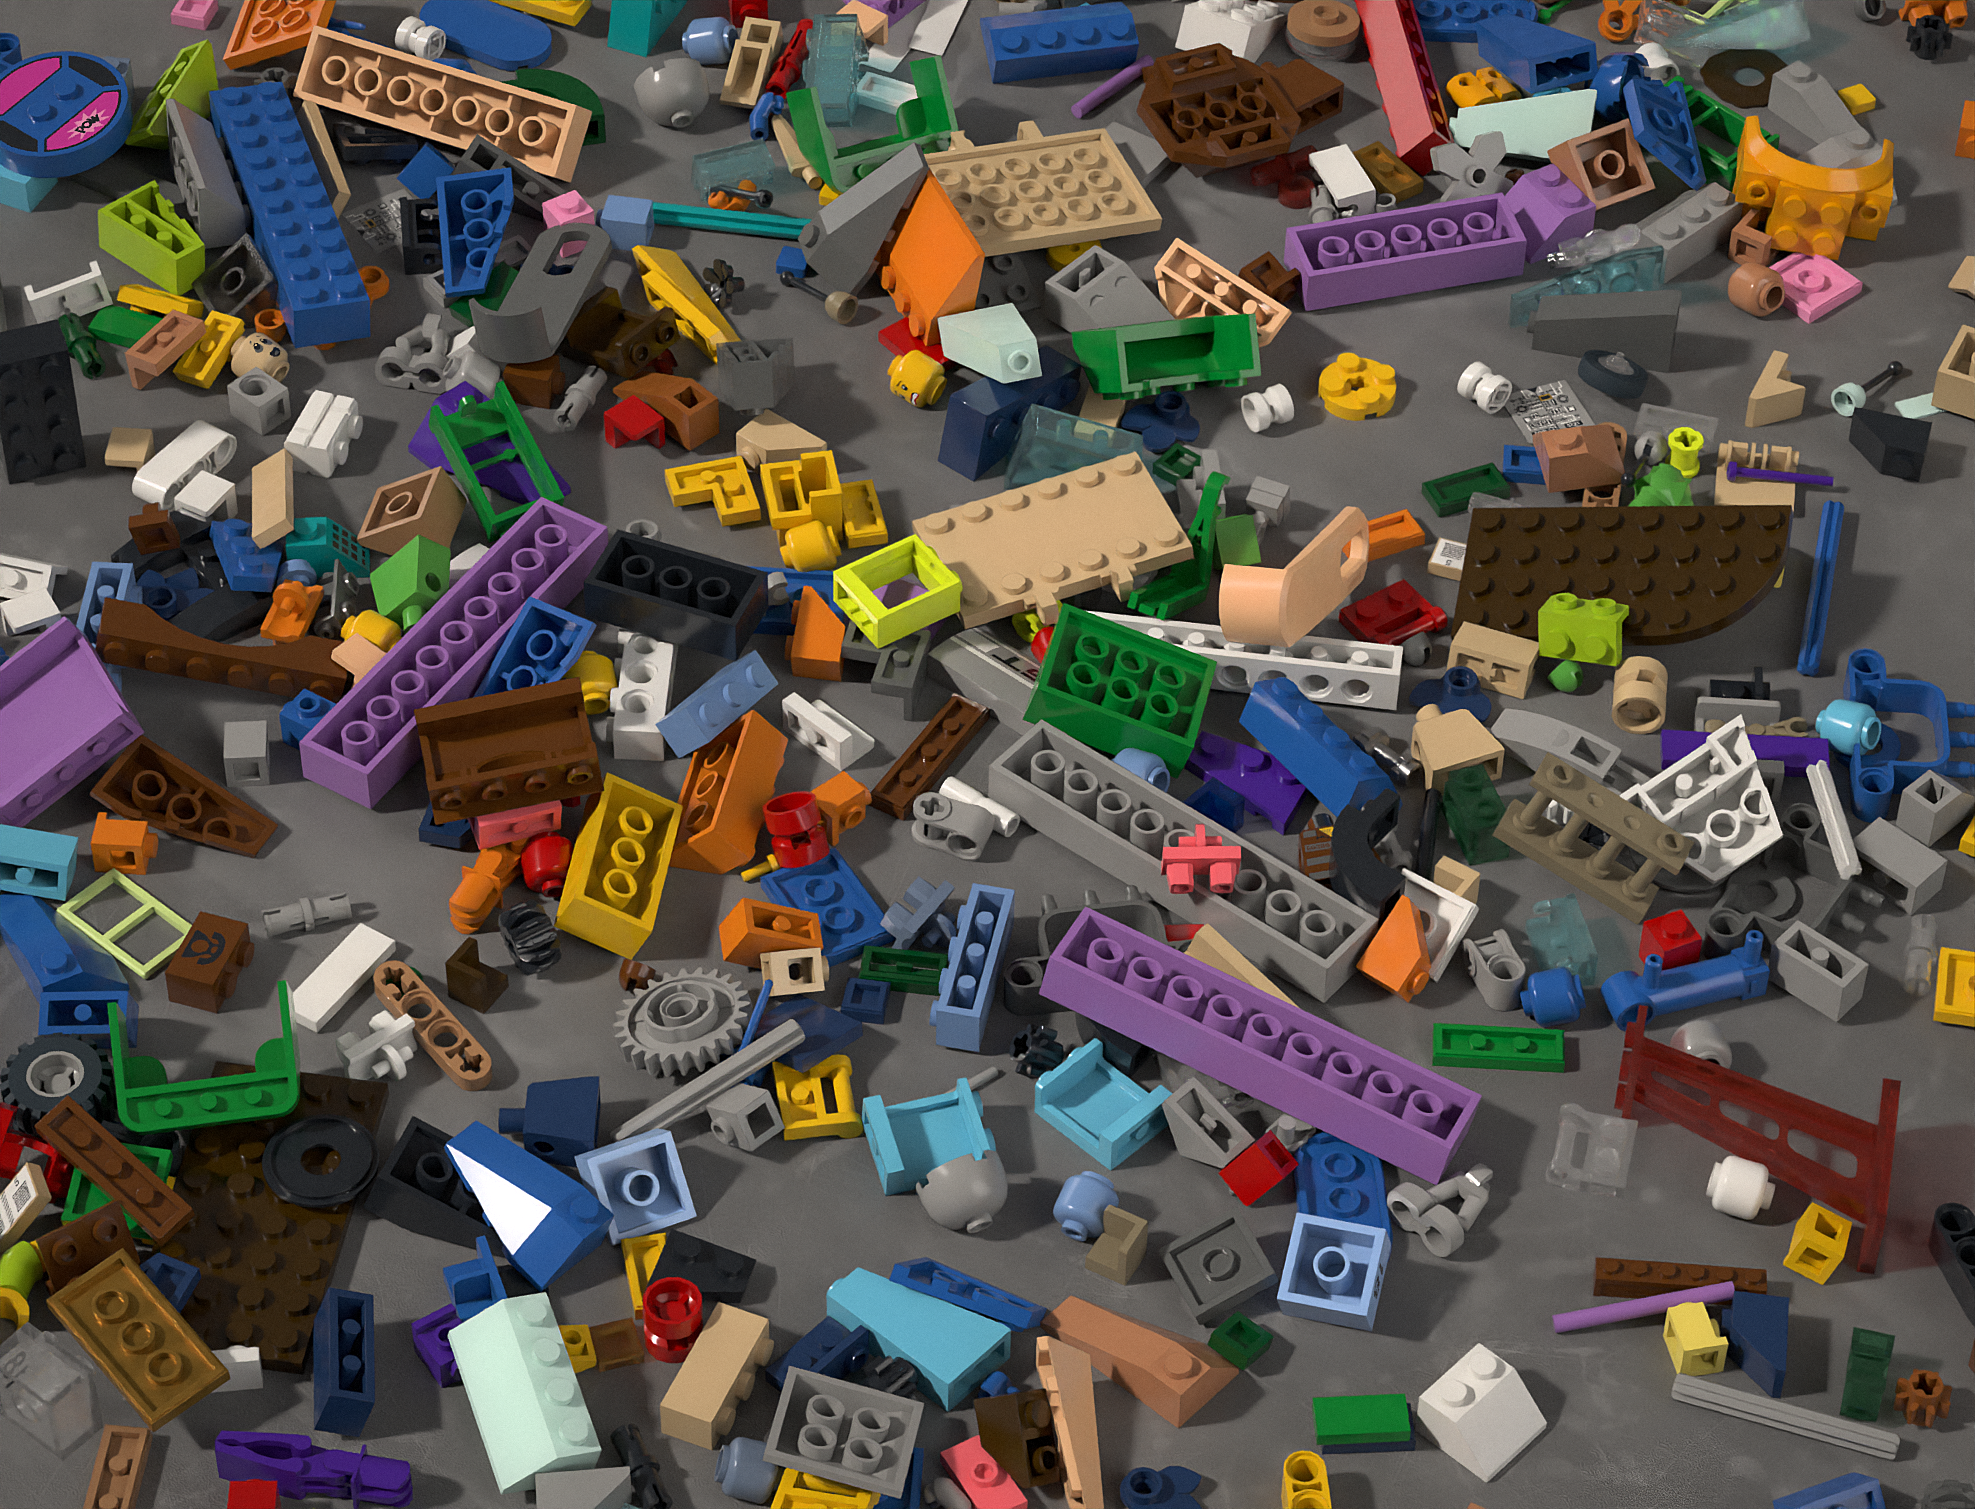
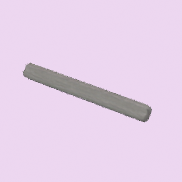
[610,1019,805,1143]
[1672,1373,1900,1460]

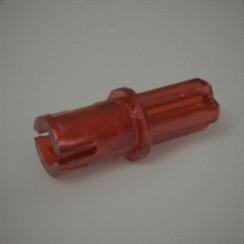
[1250,145,1318,187]

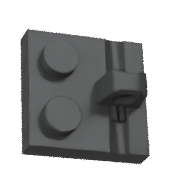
[1158,1206,1280,1326]

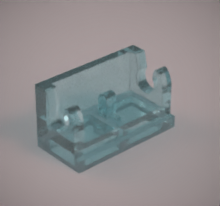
[691,138,775,201]
[1525,893,1598,986]

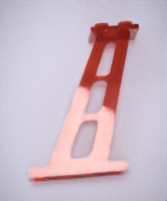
[1614,1005,1901,1275]

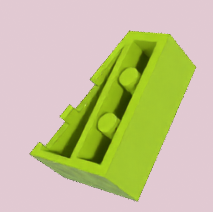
[98,180,205,296]

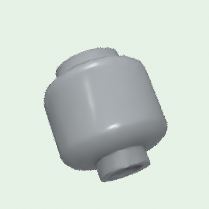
[443,350,503,399]
[1669,1020,1732,1085]

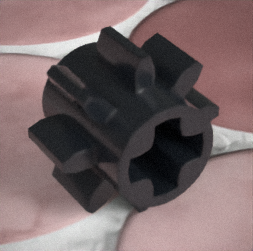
[1906,15,1953,60]
[1009,1024,1064,1078]
[862,1355,919,1401]

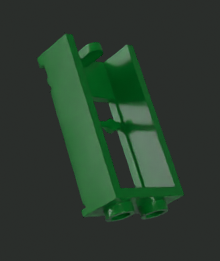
[1629,75,1780,193]
[429,381,564,543]

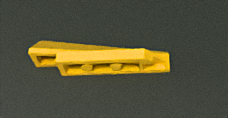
[632,245,741,366]

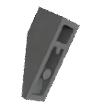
[452,134,568,222]

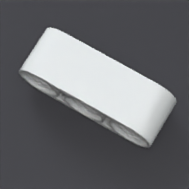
[132,420,237,512]

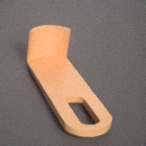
[1219,506,1369,647]

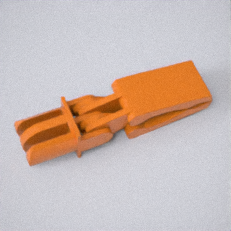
[449,836,532,934]

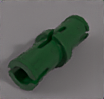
[58,312,106,379]

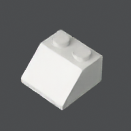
[1415,1343,1547,1483]

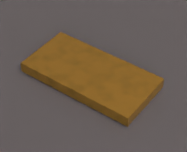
[46,1248,231,1432]

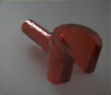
[646,348,678,375]

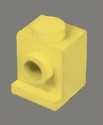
[1663,1302,1728,1376]

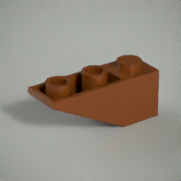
[613,370,720,451]

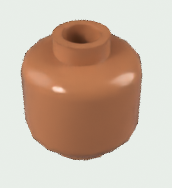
[1728,262,1785,317]

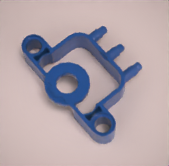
[1833,648,1975,823]

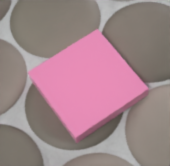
[1769,252,1863,324]

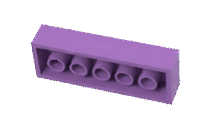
[1284,192,1527,311]

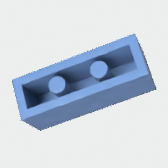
[655,650,779,758]

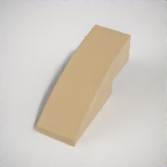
[720,17,784,109]

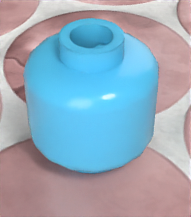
[1816,699,1881,756]

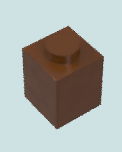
[503,354,565,410]

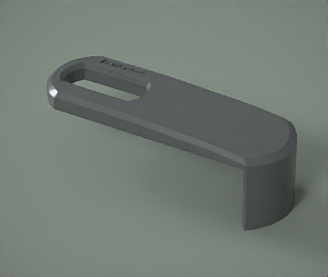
[468,223,612,363]

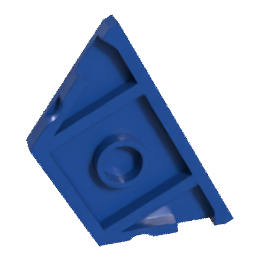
[1623,78,1706,191]

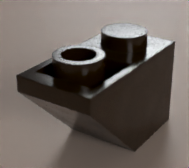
[974,1388,1061,1489]

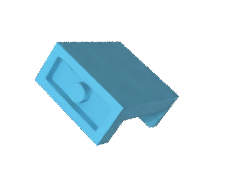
[1034,1038,1173,1171]
[862,1077,996,1196]

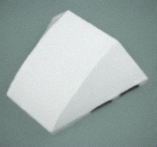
[1619,714,1783,884]

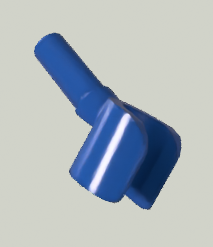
[978,1371,1021,1398]

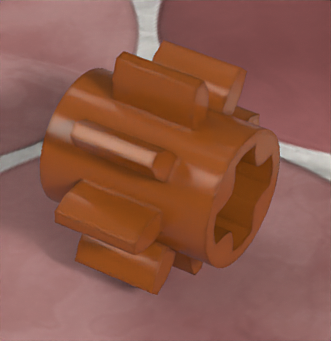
[1893,1368,1952,1428]

